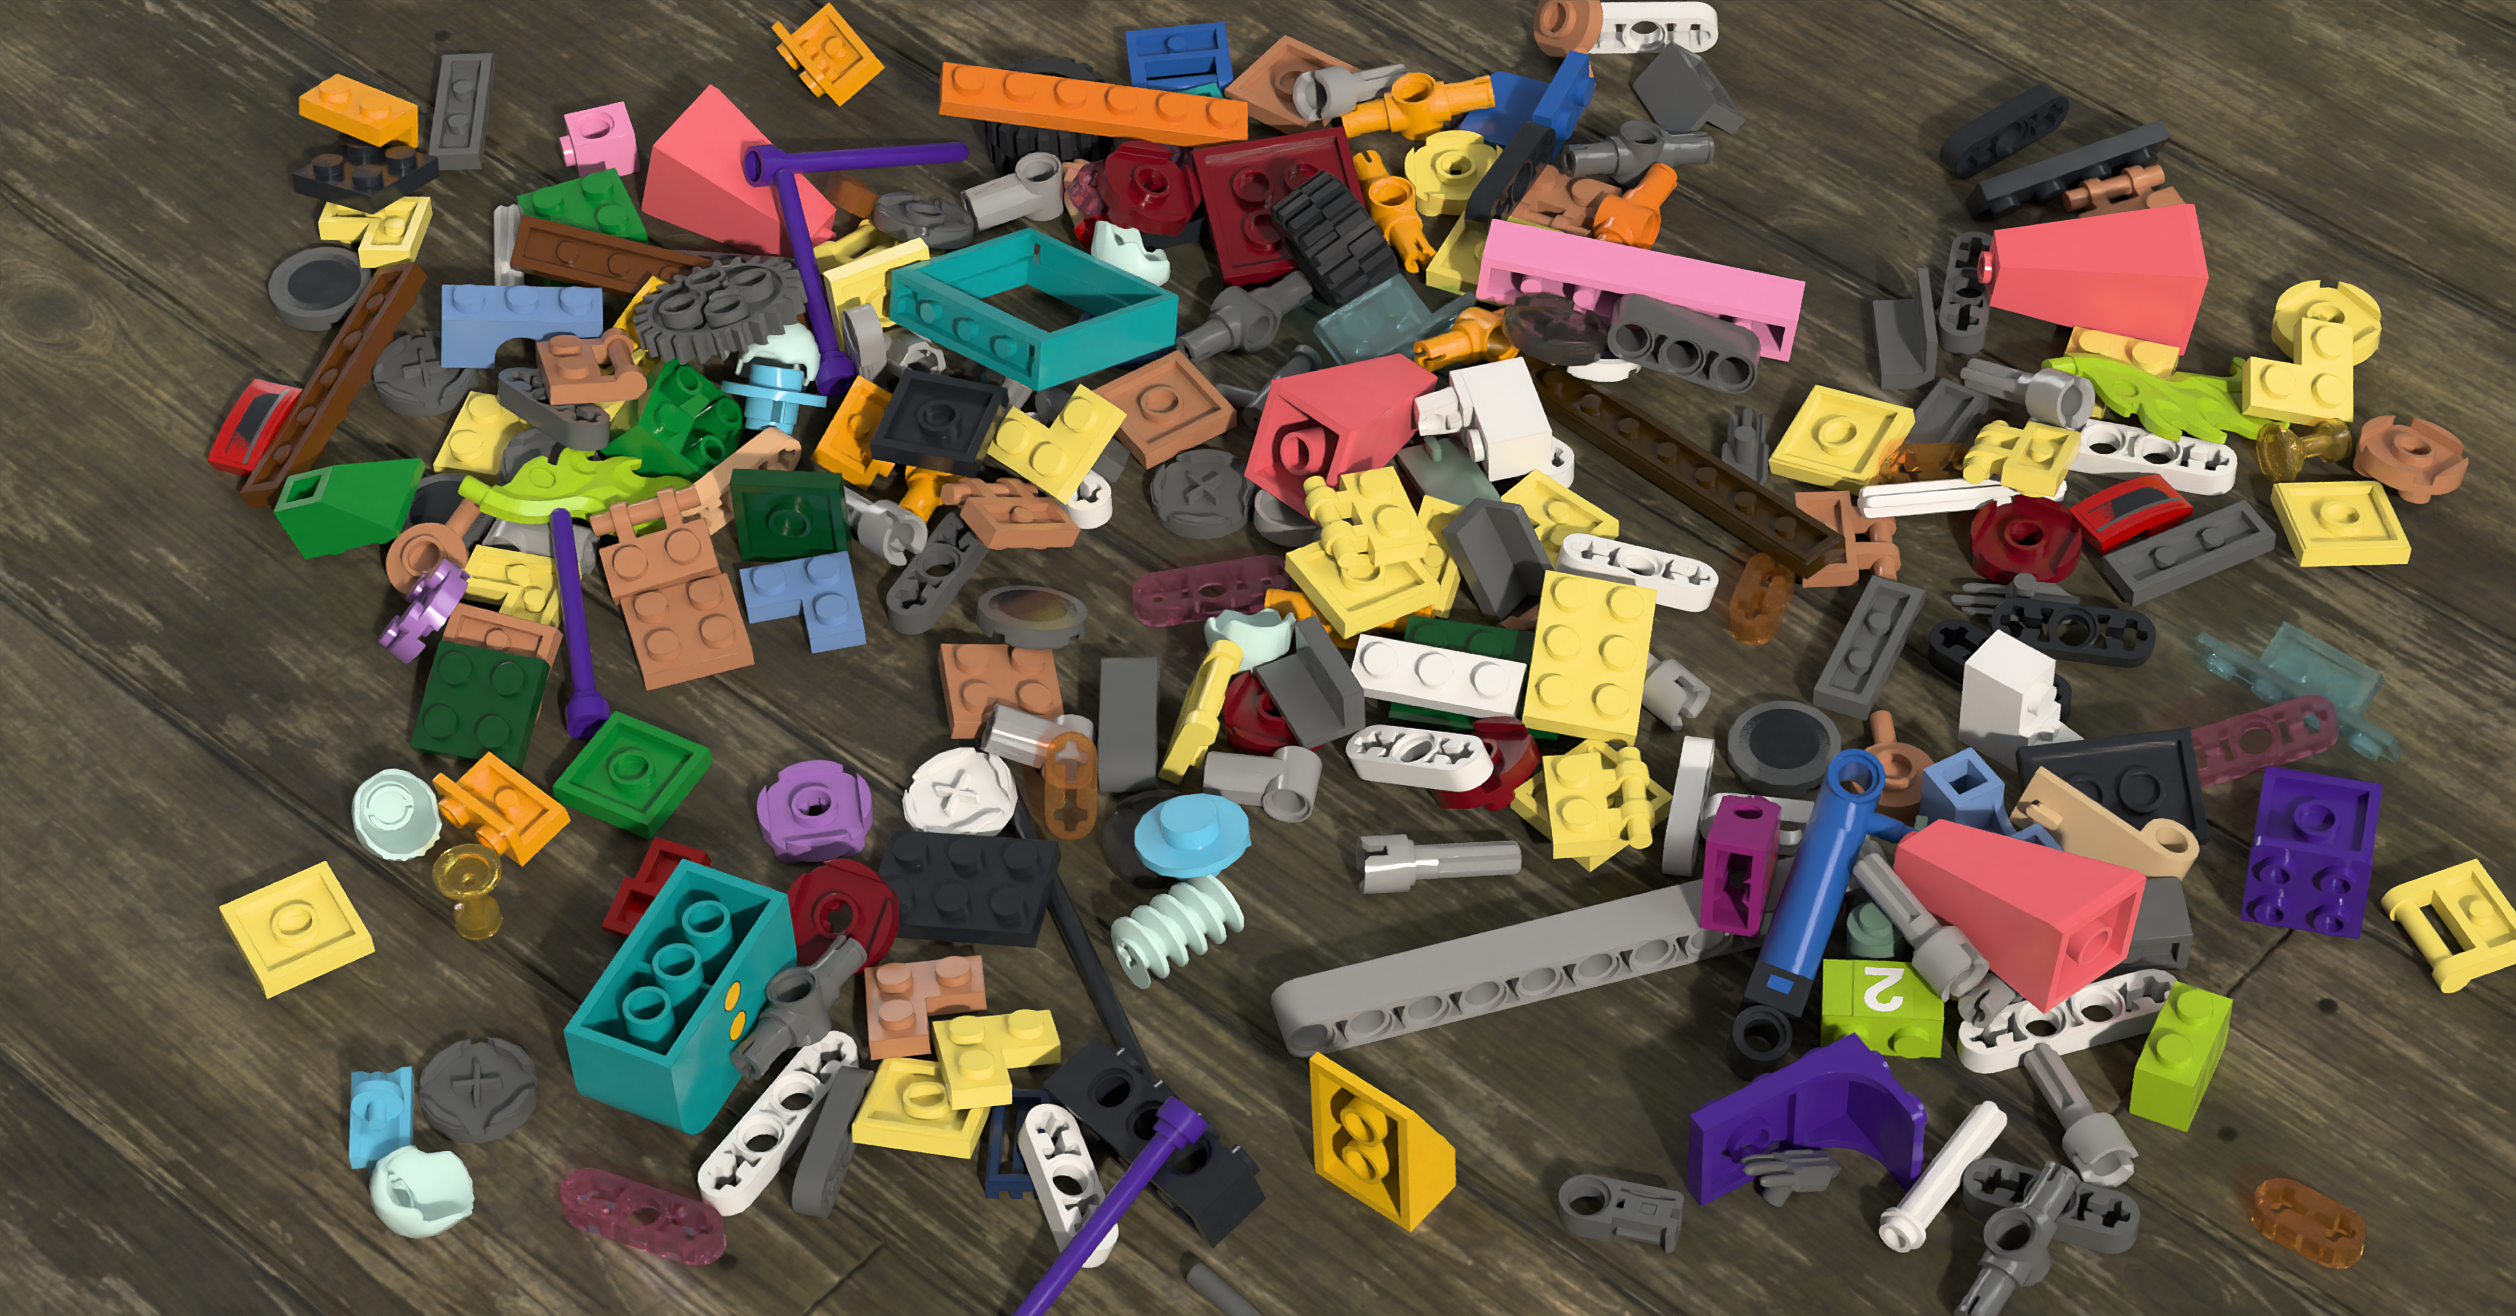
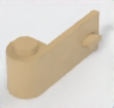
[2008,766,2200,882]

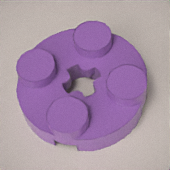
[378,558,471,664]
[757,760,873,864]

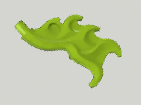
[2041,353,2290,445]
[458,447,694,538]

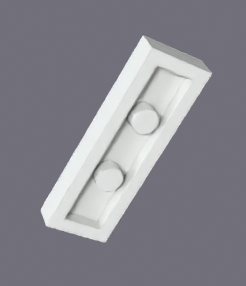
[1351,634,1528,718]

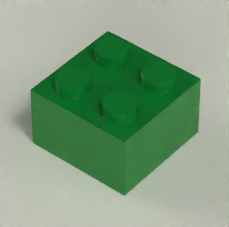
[516,168,648,293]

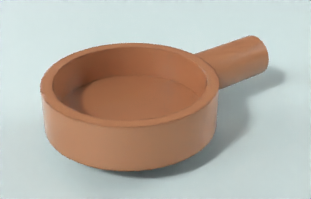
[1533,0,1603,86]
[386,498,481,603]
[1850,710,1934,821]

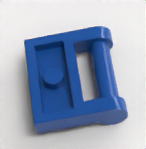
[1125,22,1233,98]

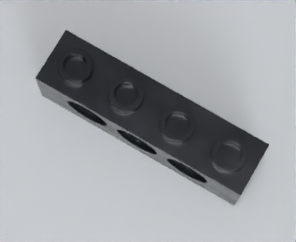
[1042,1036,1266,1248]

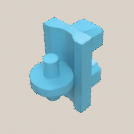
[349,1066,414,1177]

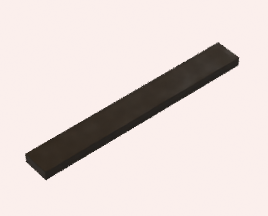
[1515,349,1846,580]

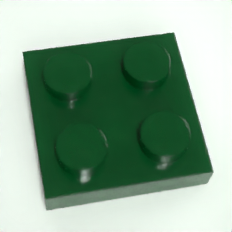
[729,469,853,562]
[410,640,551,773]

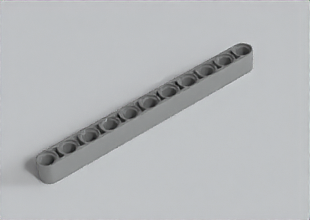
[1270,840,1892,1058]

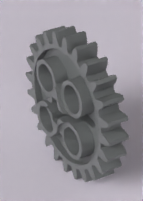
[633,256,808,365]

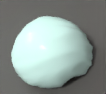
[1091,221,1171,286]
[735,322,820,392]
[1204,608,1296,676]
[351,769,442,862]
[369,1145,475,1239]

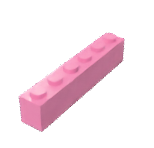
[1475,218,1805,362]

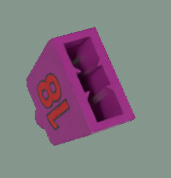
[1700,795,1782,938]

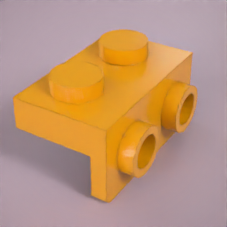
[771,2,885,107]
[299,73,418,149]
[810,375,895,491]
[432,752,571,867]

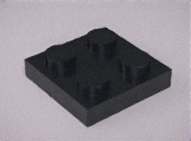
[292,137,440,215]
[870,369,1009,478]

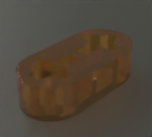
[823,171,880,219]
[1879,442,1972,485]
[1728,552,1795,645]
[1044,731,1098,842]
[2251,1178,2367,1269]

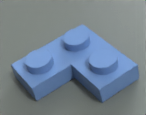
[739,551,866,653]

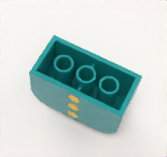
[563,859,797,1135]

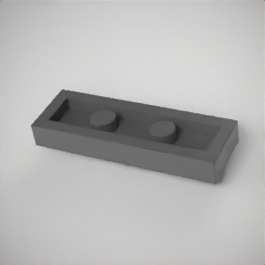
[428,53,495,171]
[2102,500,2276,607]
[1813,575,1925,721]

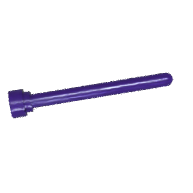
[743,142,969,187]
[774,168,857,397]
[550,508,611,740]
[1011,1095,1209,1316]

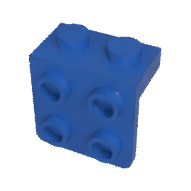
[1459,50,1595,165]

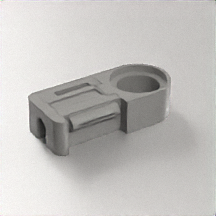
[842,303,890,393]

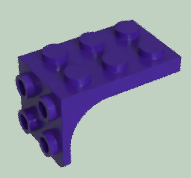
[2240,766,2383,939]
[1687,1032,1927,1206]

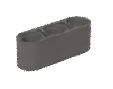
[1607,293,1761,394]
[1098,656,1160,793]

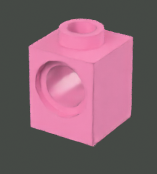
[559,101,641,178]

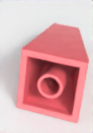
[641,84,837,258]
[1978,204,2209,356]
[1244,353,1438,527]
[1893,819,2147,1014]

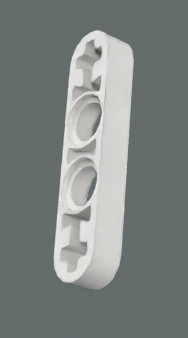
[2026,417,2237,496]
[1957,969,2177,1074]
[698,1031,859,1216]

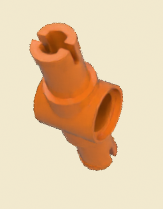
[1593,163,1677,250]

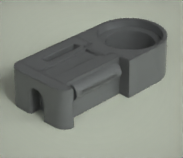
[1559,1174,1684,1253]

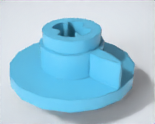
[721,364,827,435]
[1135,793,1251,883]

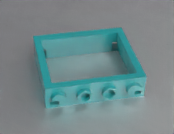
[889,227,1179,392]

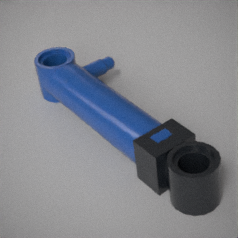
[1725,749,1918,1082]

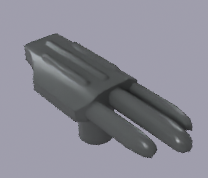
[1722,408,1769,486]
[1951,573,2080,624]
[1739,1149,1842,1207]

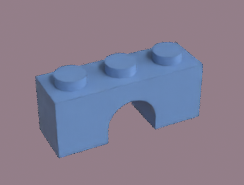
[441,284,603,368]
[1919,747,2064,851]

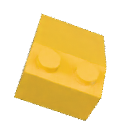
[1309,1052,1456,1233]

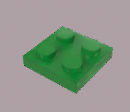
[552,710,713,840]

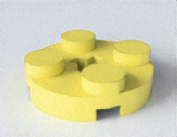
[1404,130,1503,217]
[2271,280,2382,366]

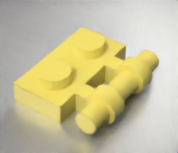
[1963,420,2082,497]
[1303,466,1429,568]
[1542,746,1656,859]

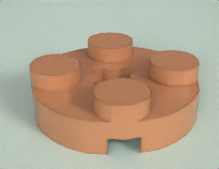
[2353,416,2468,504]

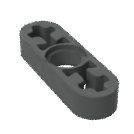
[1937,232,1992,356]
[497,367,610,451]
[886,508,991,635]
[792,1065,875,1219]
[1962,1158,2140,1254]

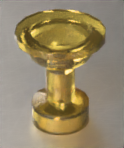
[2256,417,2352,484]
[432,843,503,940]

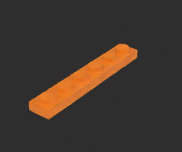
[938,62,1248,149]

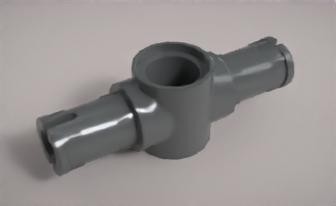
[1561,120,1715,188]
[1175,271,1313,367]
[730,935,867,1080]
[1954,1161,2081,1316]

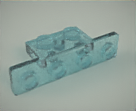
[1313,273,1478,366]
[2195,621,2402,763]

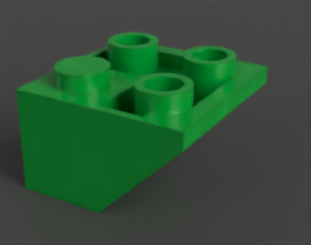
[600,357,746,483]
[273,458,426,560]

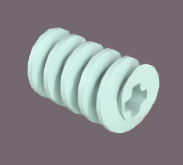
[1111,874,1244,989]

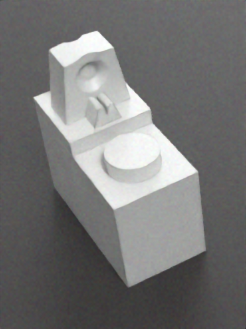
[1414,357,1552,482]
[1958,630,2084,773]

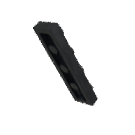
[1965,119,2170,220]

